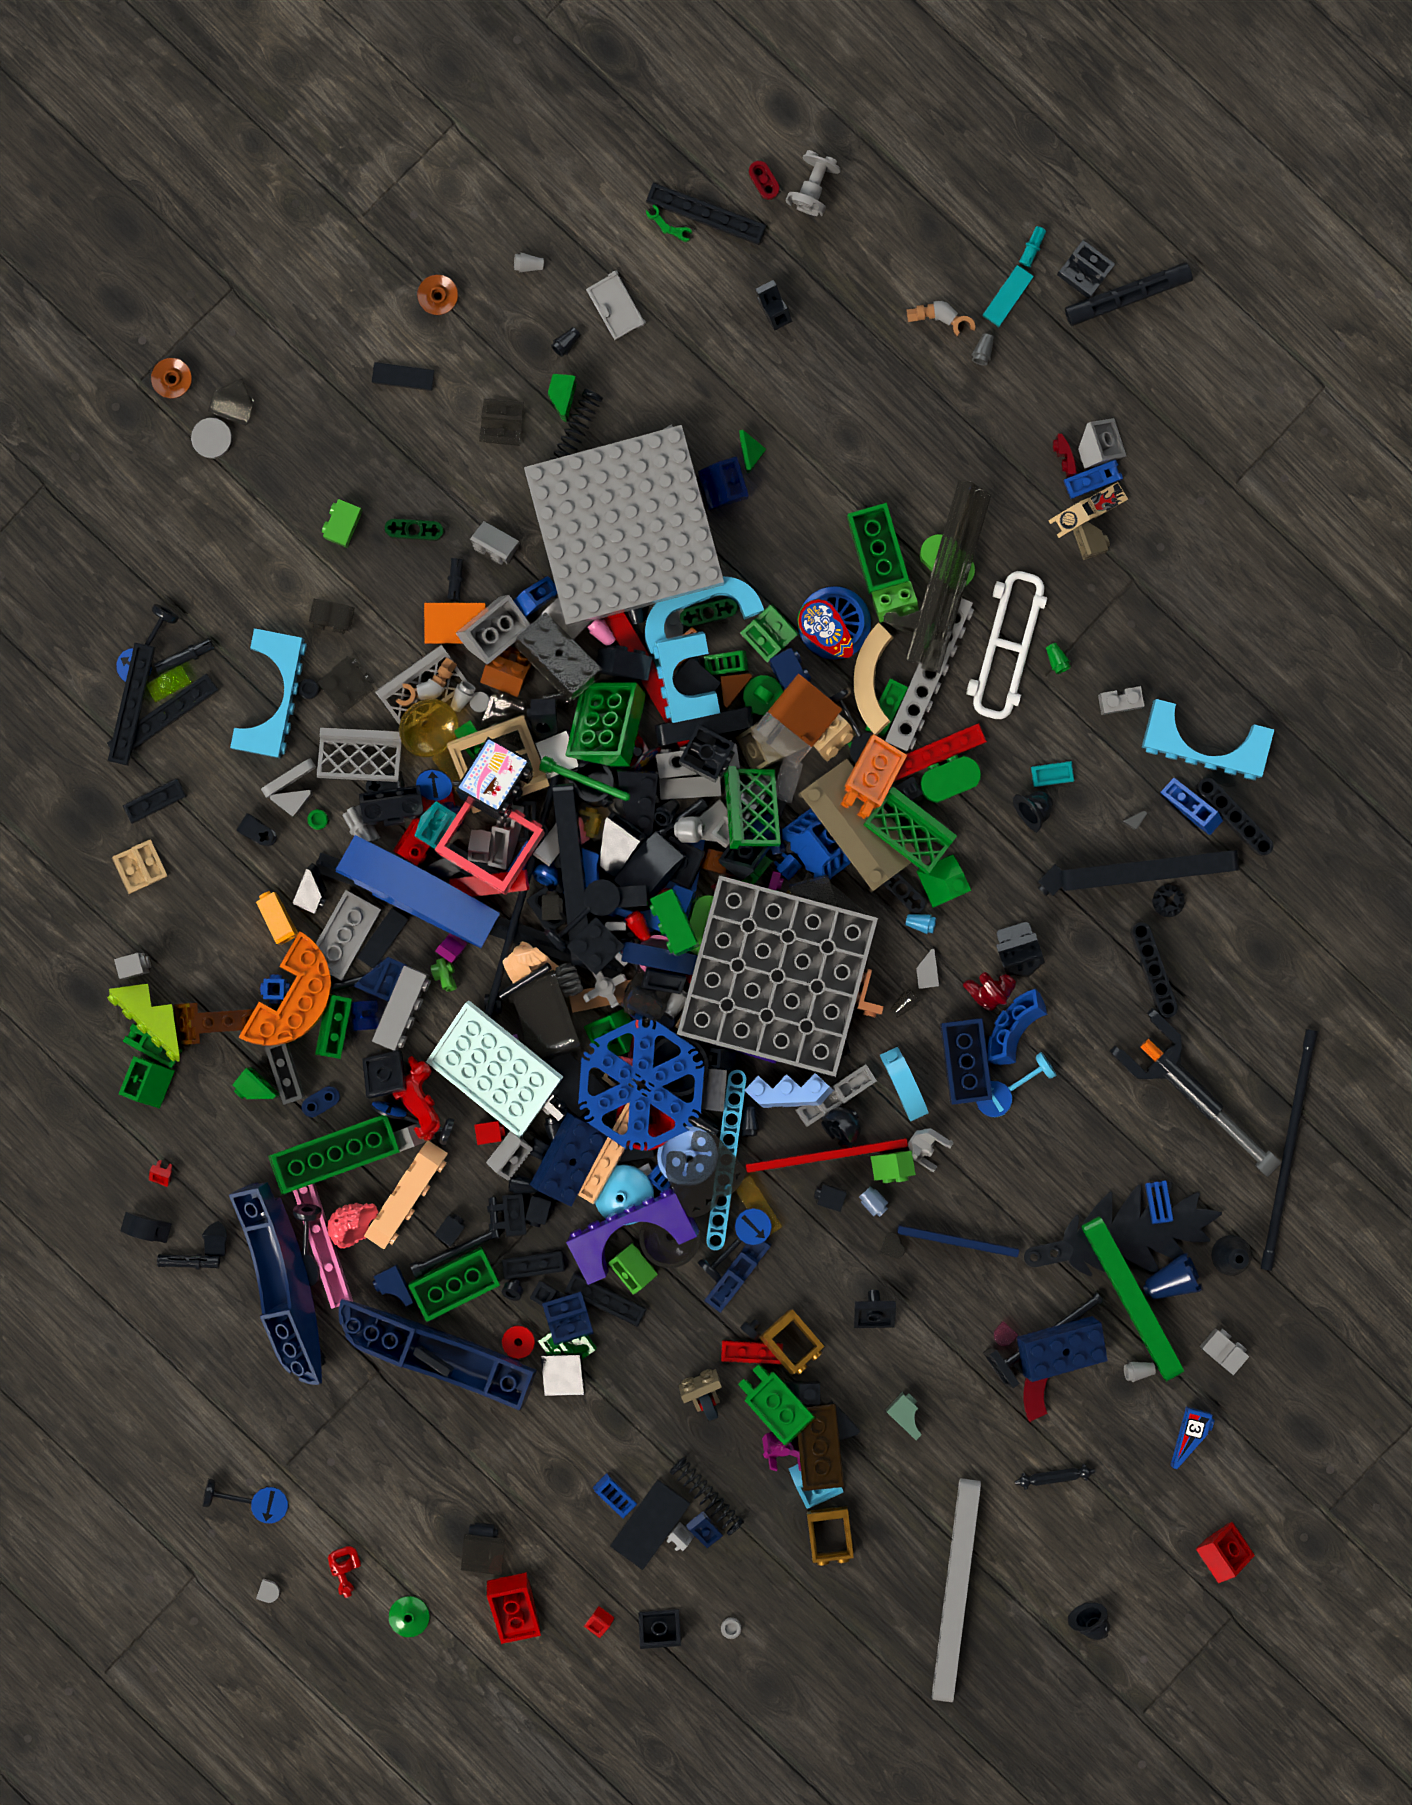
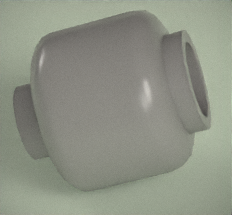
[674,817,706,843]

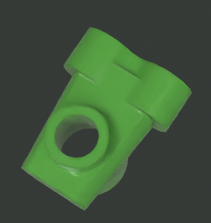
[431,958,457,992]

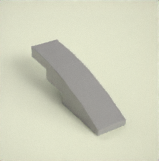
[710,775,771,848]
[795,1064,877,1127]

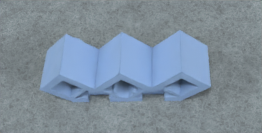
[744,1073,834,1108]

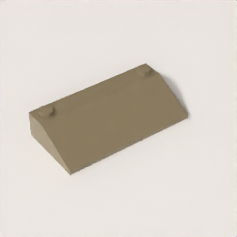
[798,759,916,892]

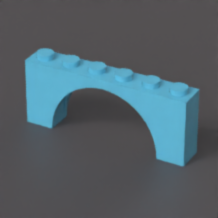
[230,628,307,759]
[1141,699,1274,780]

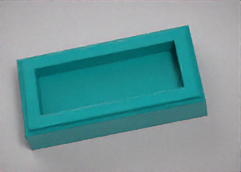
[1031,761,1074,787]

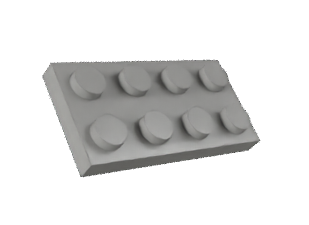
[316,890,381,981]

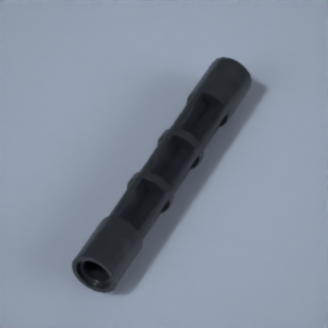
[1064,262,1193,327]

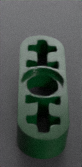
[385,519,444,541]
[679,599,737,627]

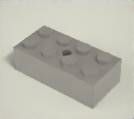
[372,966,431,1051]

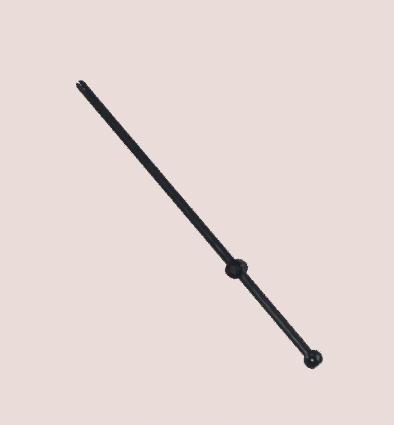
[485,729,571,1018]

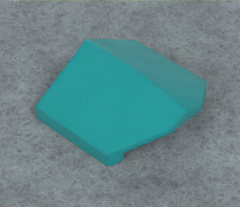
[414,801,457,849]

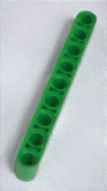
[1081,1216,1184,1382]

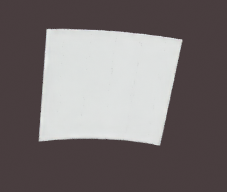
[535,731,578,779]

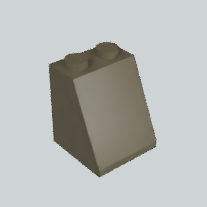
[735,717,808,769]

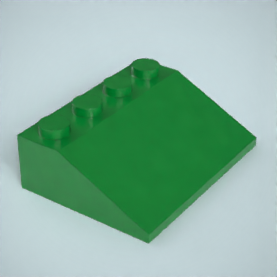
[565,683,646,766]

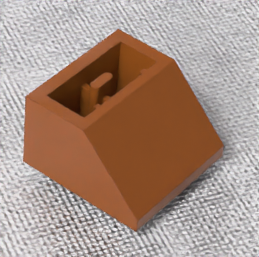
[480,646,535,697]

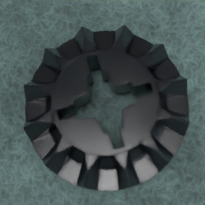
[1152,885,1185,917]

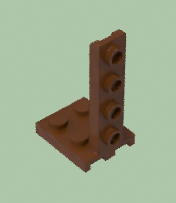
[174,1003,276,1045]

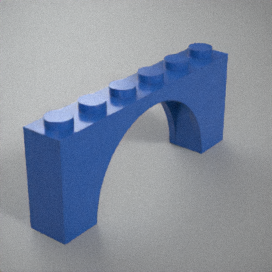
[563,848,696,937]

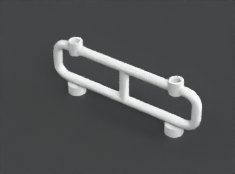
[966,571,1047,719]

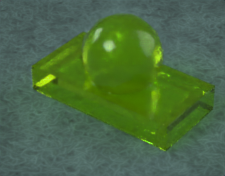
[147,665,191,703]

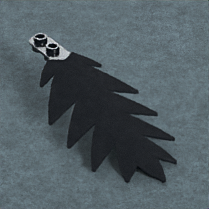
[1024,1182,1222,1277]

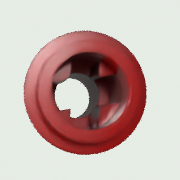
[625,910,652,942]

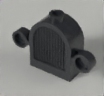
[566,760,628,808]

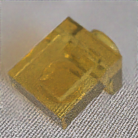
[579,807,602,838]

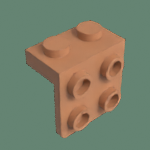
[855,969,883,1018]

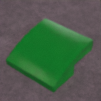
[740,604,799,663]
[538,1332,597,1359]

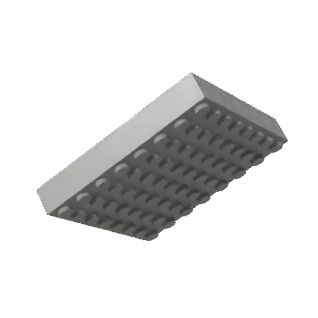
[524,425,724,627]
[677,875,878,1077]

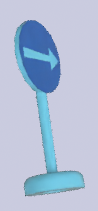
[976,1052,1056,1117]

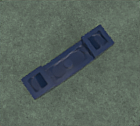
[621,941,698,975]

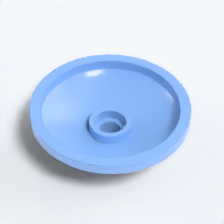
[657,1126,718,1186]

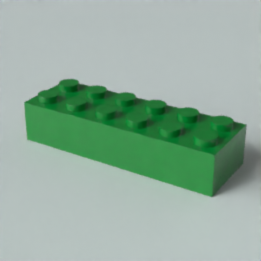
[268,1115,400,1194]

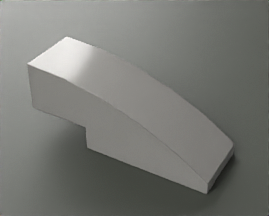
[488,804,524,870]

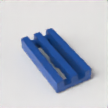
[1145,1181,1173,1224]

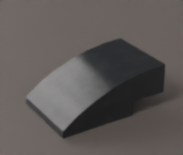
[614,832,686,905]

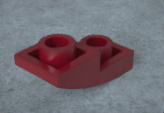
[1053,434,1076,477]

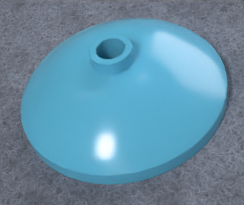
[595,1165,654,1225]

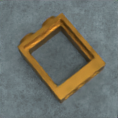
[759,1309,825,1374]
[807,1506,854,1565]

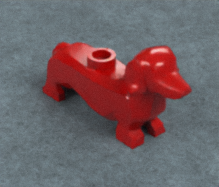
[392,1056,440,1141]

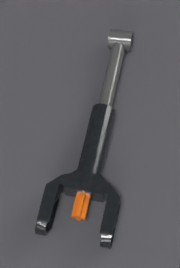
[1109,1008,1281,1178]

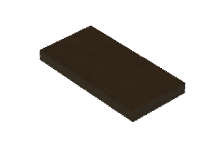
[798,1404,844,1491]

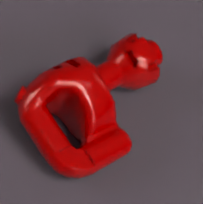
[327,1546,361,1598]

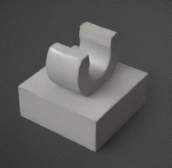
[667,1522,694,1551]

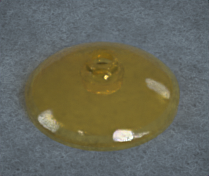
[399,699,458,757]

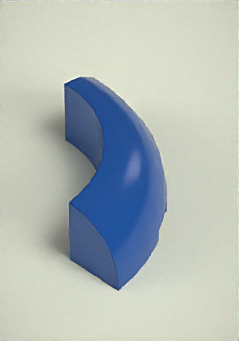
[987,989,1048,1065]

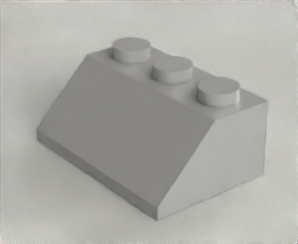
[456,595,532,664]

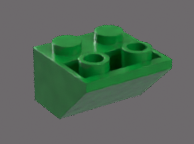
[119,1056,175,1108]

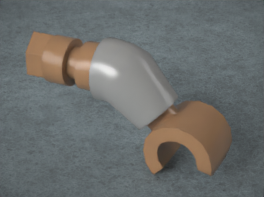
[907,301,975,337]
[395,657,457,706]

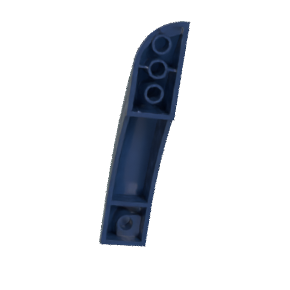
[339,1299,537,1410]

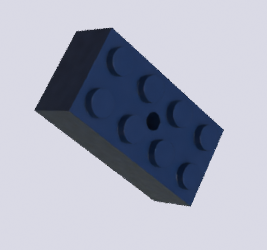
[940,1018,993,1105]
[530,1112,608,1206]
[1017,1316,1108,1382]

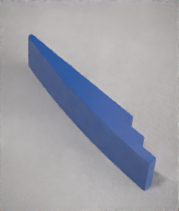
[336,835,500,948]

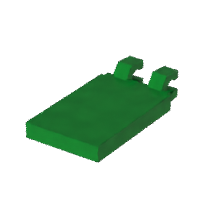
[738,1365,816,1446]

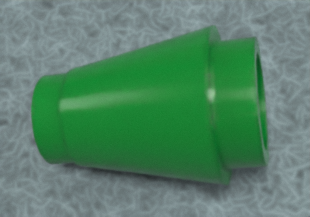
[1045,643,1071,674]

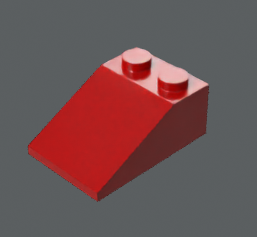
[487,1572,541,1644]

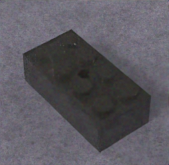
[514,612,602,703]

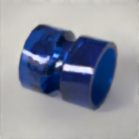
[351,1000,379,1031]

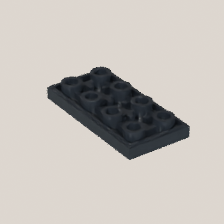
[610,1479,691,1570]

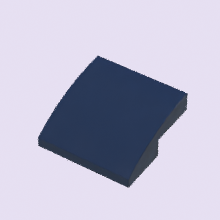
[542,1292,594,1346]

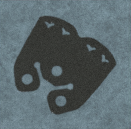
[666,1130,746,1218]

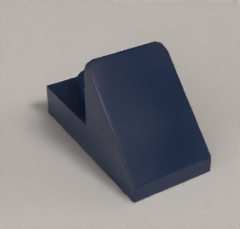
[686,1511,723,1548]

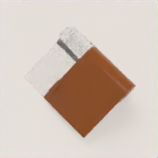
[752,673,842,766]

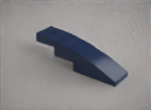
[704,1240,771,1313]

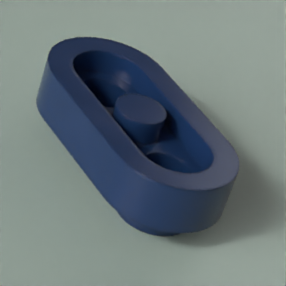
[302,1086,340,1117]

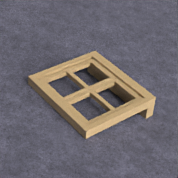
[447,715,550,814]

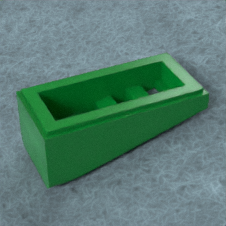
[703,650,748,676]

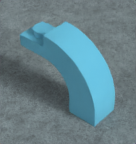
[880,1047,929,1122]

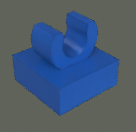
[774,853,802,881]

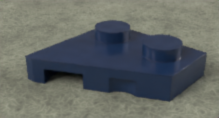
[354,956,407,1001]

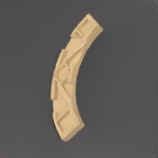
[854,623,894,736]

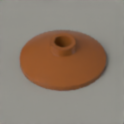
[417,275,458,315]
[151,358,192,399]

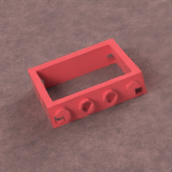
[435,802,545,895]

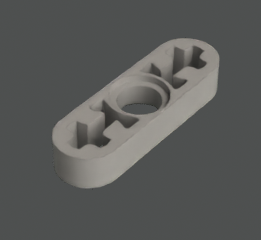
[261,758,316,798]

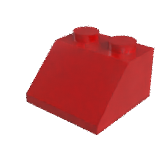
[1196,1522,1255,1583]

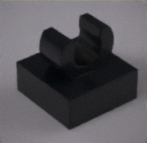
[895,776,923,801]

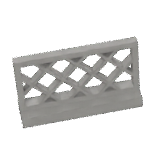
[375,645,468,731]
[317,728,403,782]

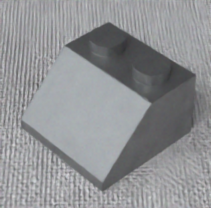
[701,1068,727,1111]

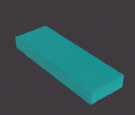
[982,265,1034,327]

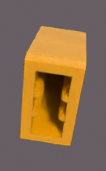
[256,891,298,945]

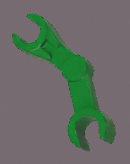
[646,205,692,242]

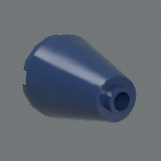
[1143,1253,1203,1299]

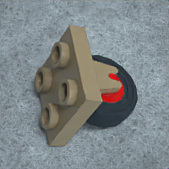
[679,1369,722,1421]

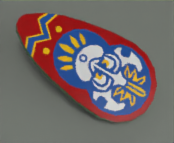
[797,599,853,658]

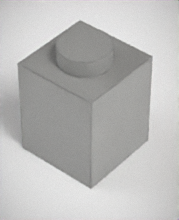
[468,829,492,863]

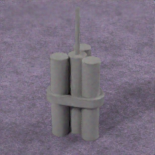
[342,805,380,843]

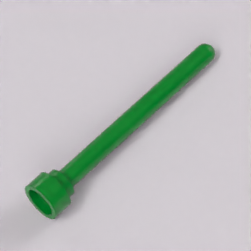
[539,756,630,801]

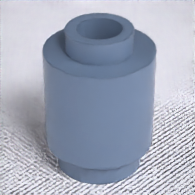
[859,1186,888,1217]

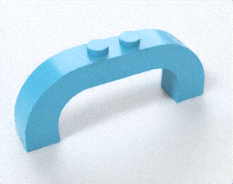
[645,576,764,656]

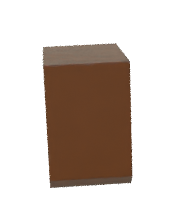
[721,673,752,709]

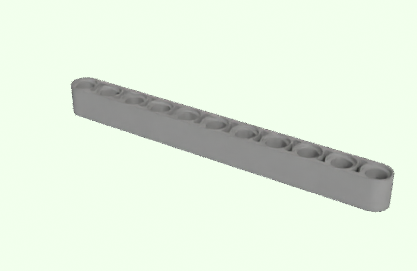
[932,1478,981,1702]

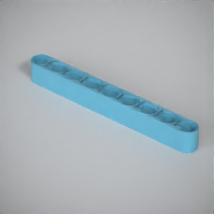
[706,1069,746,1250]

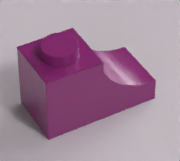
[435,933,469,963]

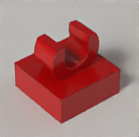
[149,1160,172,1187]

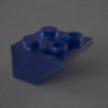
[698,456,749,510]

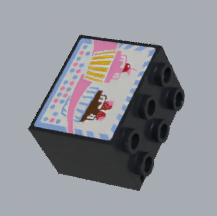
[456,737,534,822]

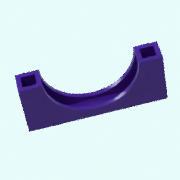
[566,1188,699,1285]

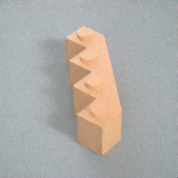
[364,1140,448,1249]

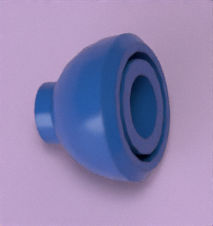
[532,861,560,887]

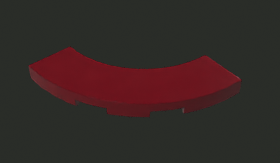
[1023,1378,1048,1422]

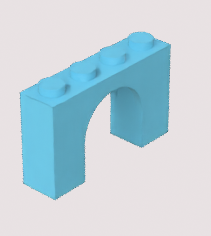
[653,631,720,723]

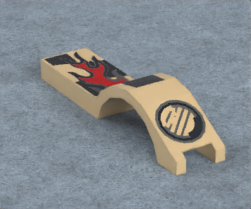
[1049,482,1128,538]

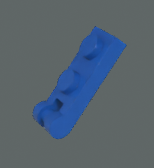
[1063,460,1123,499]

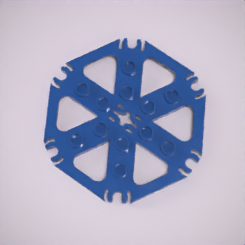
[578,1019,704,1151]

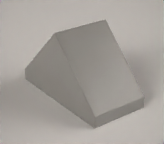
[270,790,313,817]
[393,1124,435,1152]

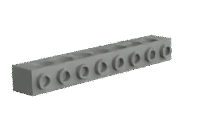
[885,593,974,752]

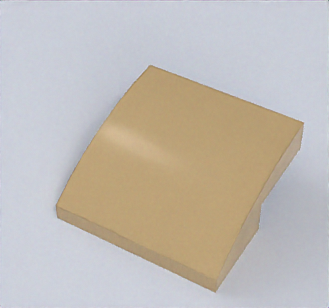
[112,839,167,894]

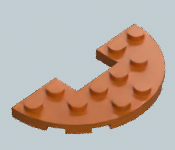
[239,931,331,1046]

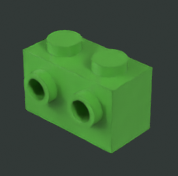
[872,581,919,622]

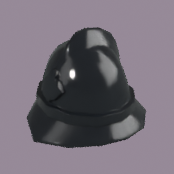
[1013,791,1053,833]
[1068,1602,1110,1640]

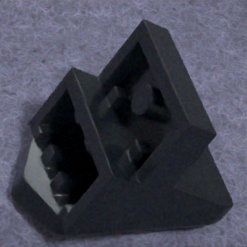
[996,922,1045,977]

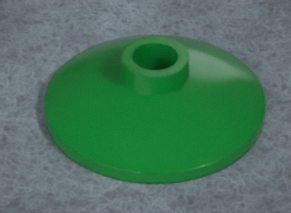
[389,1596,430,1637]

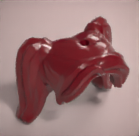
[963,972,1016,1011]

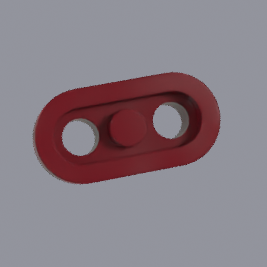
[749,161,779,200]

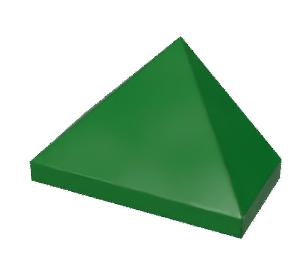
[739,430,766,473]

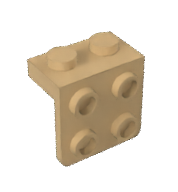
[813,714,856,762]

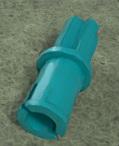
[1019,226,1046,267]

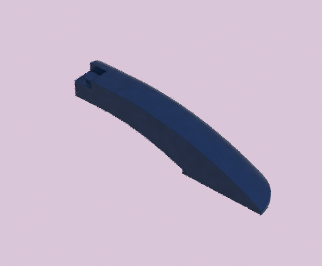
[229,1182,322,1385]

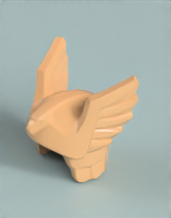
[503,941,559,983]

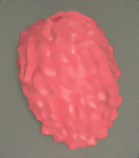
[327,1203,378,1249]

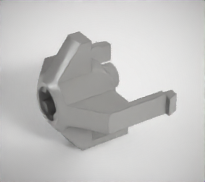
[583,971,627,1008]
[908,1128,953,1172]

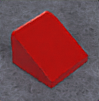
[584,1606,614,1638]

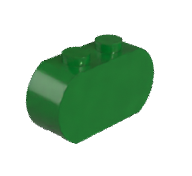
[920,755,981,803]

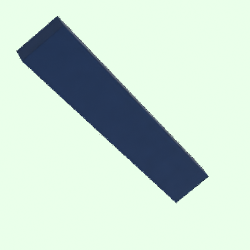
[897,1225,1019,1258]

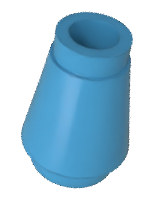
[906,914,936,934]

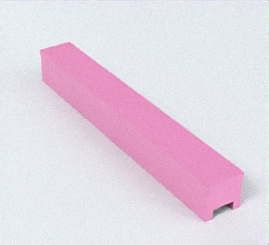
[293,1183,353,1309]

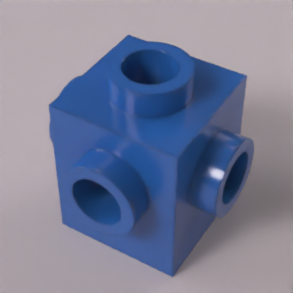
[260,975,290,1003]

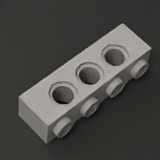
[656,740,740,779]

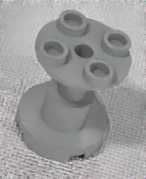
[786,150,841,216]

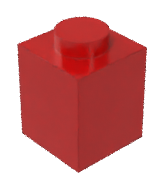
[474,1121,506,1145]

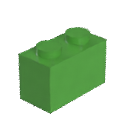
[322,499,363,548]
[870,1151,916,1183]
[608,1243,658,1294]

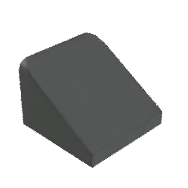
[1122,811,1147,830]

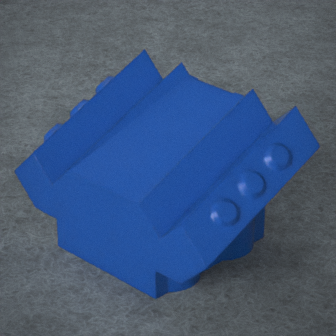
[782,808,851,884]

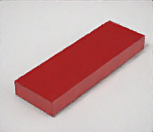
[721,1340,783,1364]

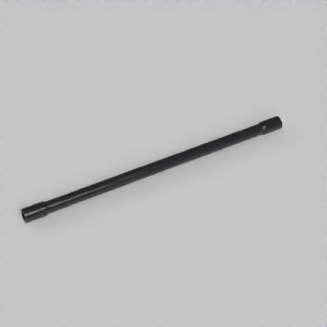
[1260,1029,1318,1271]

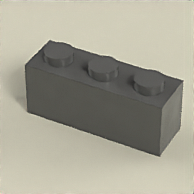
[265,1043,306,1105]

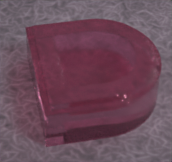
[993,1321,1018,1346]

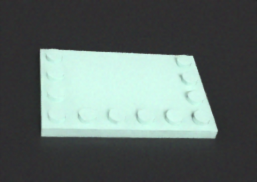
[426,1001,563,1138]

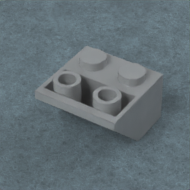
[470,521,520,565]

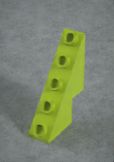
[107,984,180,1062]

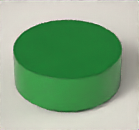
[307,809,328,830]

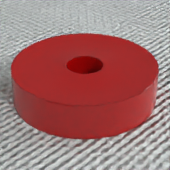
[502,1325,535,1359]

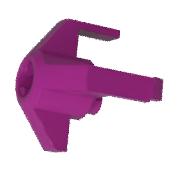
[762,1432,801,1471]

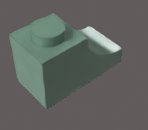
[885,1392,922,1440]

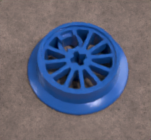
[798,586,871,659]

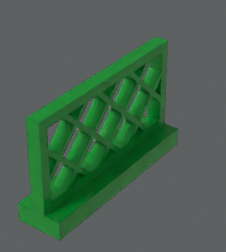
[724,766,781,849]
[863,787,957,875]

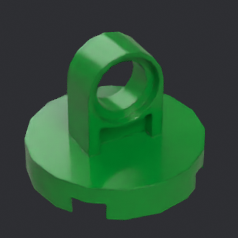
[743,675,783,716]

